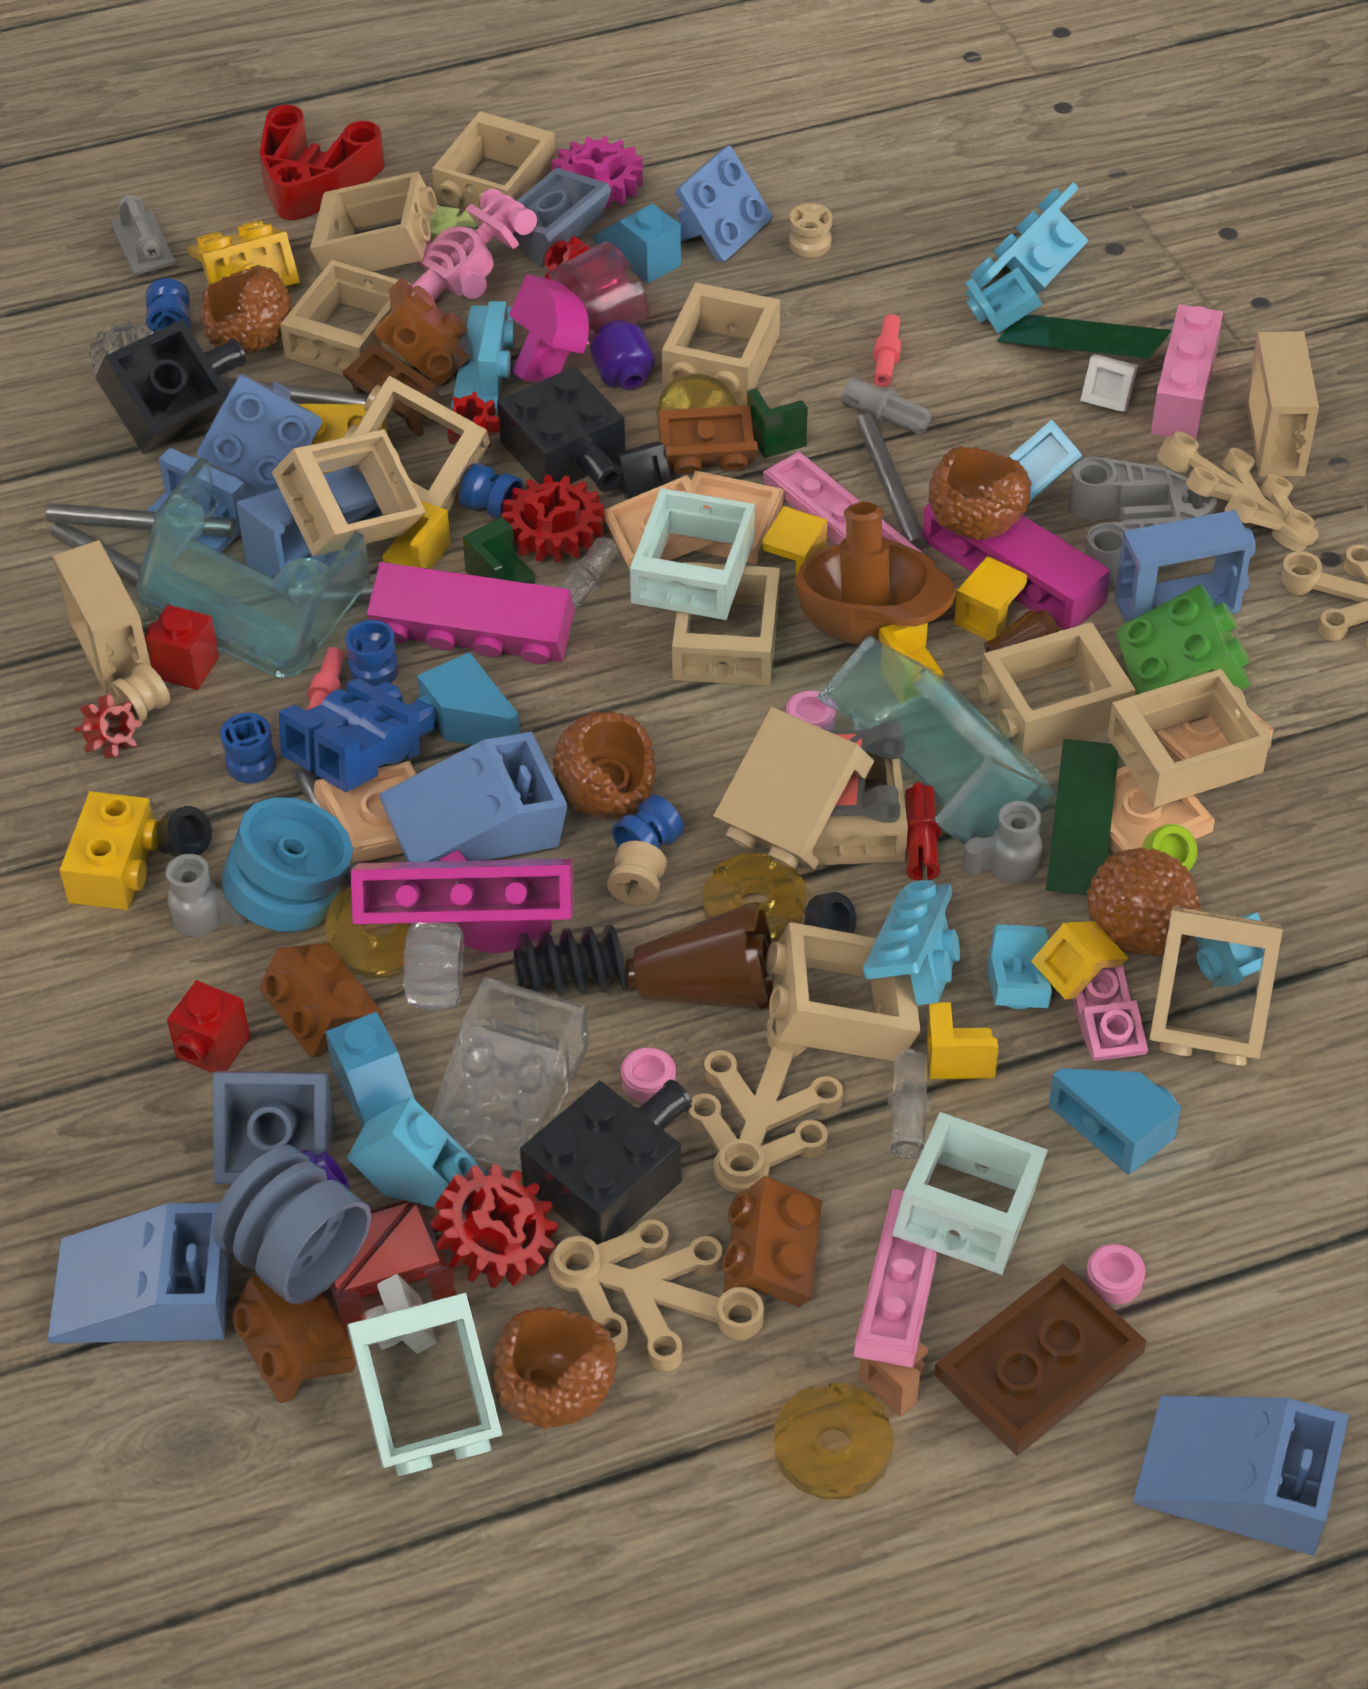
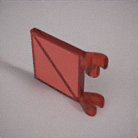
[329,1200,457,1337]

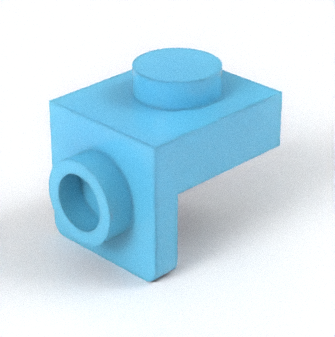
[965,267,1043,334]
[1194,912,1278,987]
[986,924,1052,1009]

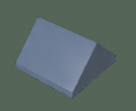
[513,168,611,268]
[213,1071,335,1184]

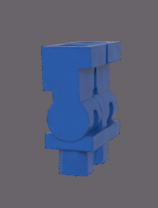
[279,678,434,792]

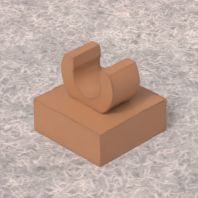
[859,1341,928,1417]

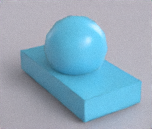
[1009,420,1083,503]

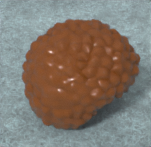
[201,265,291,354]
[928,446,1032,540]
[553,711,656,820]
[1087,847,1201,956]
[491,1307,617,1429]

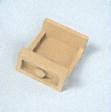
[713,706,874,870]

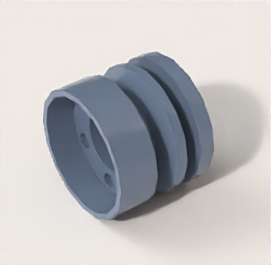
[212,1145,372,1305]

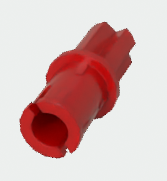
[905,782,942,881]

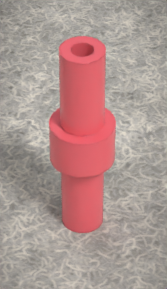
[873,314,902,387]
[307,647,345,710]

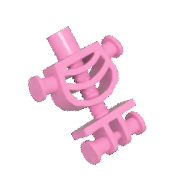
[411,188,537,300]

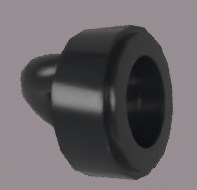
[158,806,212,858]
[803,892,857,934]

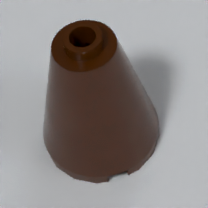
[626,902,773,1010]

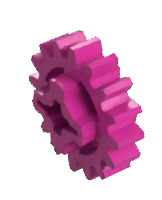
[552,136,643,209]

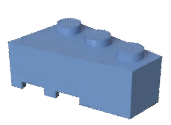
[236,466,383,599]

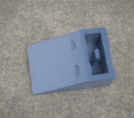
[380,732,567,862]
[48,1203,233,1343]
[1133,1396,1349,1556]

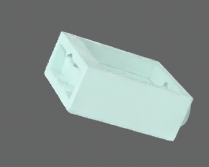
[630,488,755,620]
[892,1112,1048,1275]
[347,1293,502,1476]

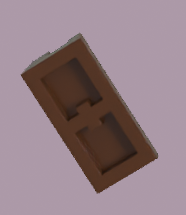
[342,343,443,436]

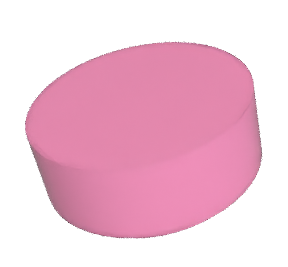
[786,691,836,731]
[621,1048,676,1103]
[1085,1244,1145,1304]

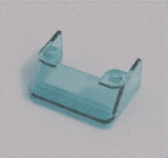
[136,457,370,678]
[817,636,1057,844]

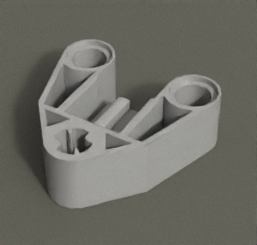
[1069,457,1217,587]

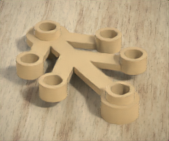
[1157,431,1319,551]
[1280,545,1368,648]
[688,1017,843,1193]
[548,1219,764,1372]

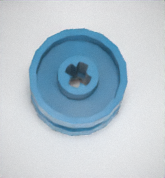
[221,797,353,932]

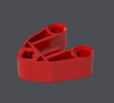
[259,104,385,220]

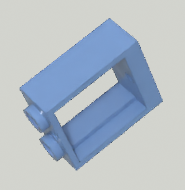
[1114,510,1256,623]

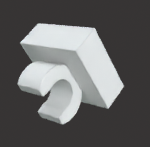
[1080,354,1138,412]
[361,1274,438,1354]

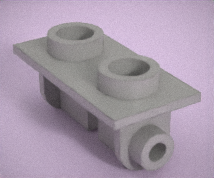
[111,195,176,275]

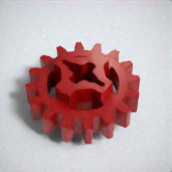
[501,475,604,563]
[431,1164,558,1288]

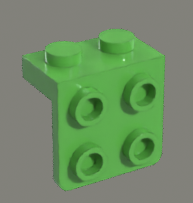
[1116,584,1250,695]

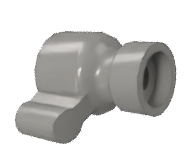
[963,801,1042,884]
[166,854,248,937]

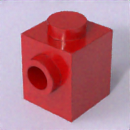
[145,604,219,690]
[167,980,251,1073]

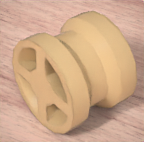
[789,203,832,258]
[108,663,171,722]
[607,841,667,906]

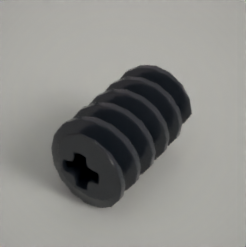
[513,924,625,1001]

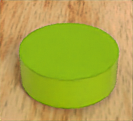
[1142,824,1198,871]

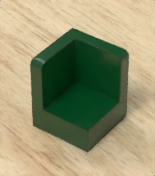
[747,388,808,458]
[462,517,535,584]

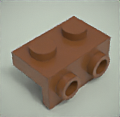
[375,278,471,385]
[657,405,758,474]
[260,943,383,1058]
[721,1176,822,1308]
[231,1276,356,1403]

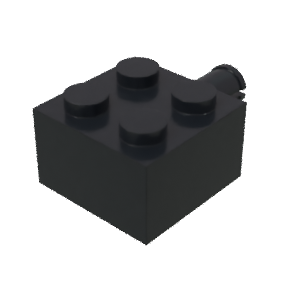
[95,319,247,455]
[497,366,626,492]
[519,1079,692,1245]

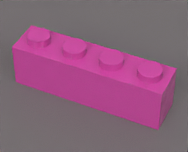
[923,504,1110,630]
[367,562,575,664]
[351,858,574,924]

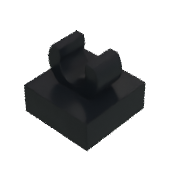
[614,441,671,500]

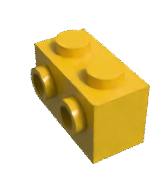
[59,791,160,910]

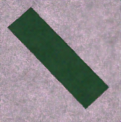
[997,314,1173,359]
[1046,739,1118,896]

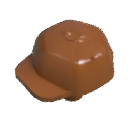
[796,501,955,644]

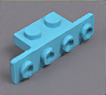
[965,182,1089,298]
[451,301,516,433]
[863,880,960,1005]

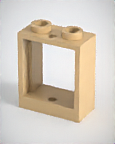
[432,111,556,211]
[310,171,437,271]
[280,260,410,376]
[662,282,780,402]
[1246,332,1319,477]
[344,376,490,512]
[272,429,426,557]
[53,540,151,695]
[672,562,780,686]
[977,622,1136,756]
[1107,669,1271,808]
[802,752,908,866]
[1149,906,1283,1066]
[766,922,921,1062]

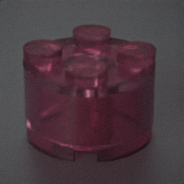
[549,242,649,347]

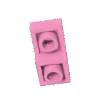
[1072,965,1148,1062]

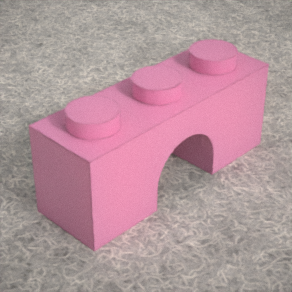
[1151,304,1223,439]

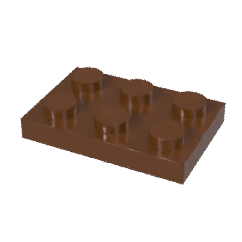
[934,1264,1147,1456]

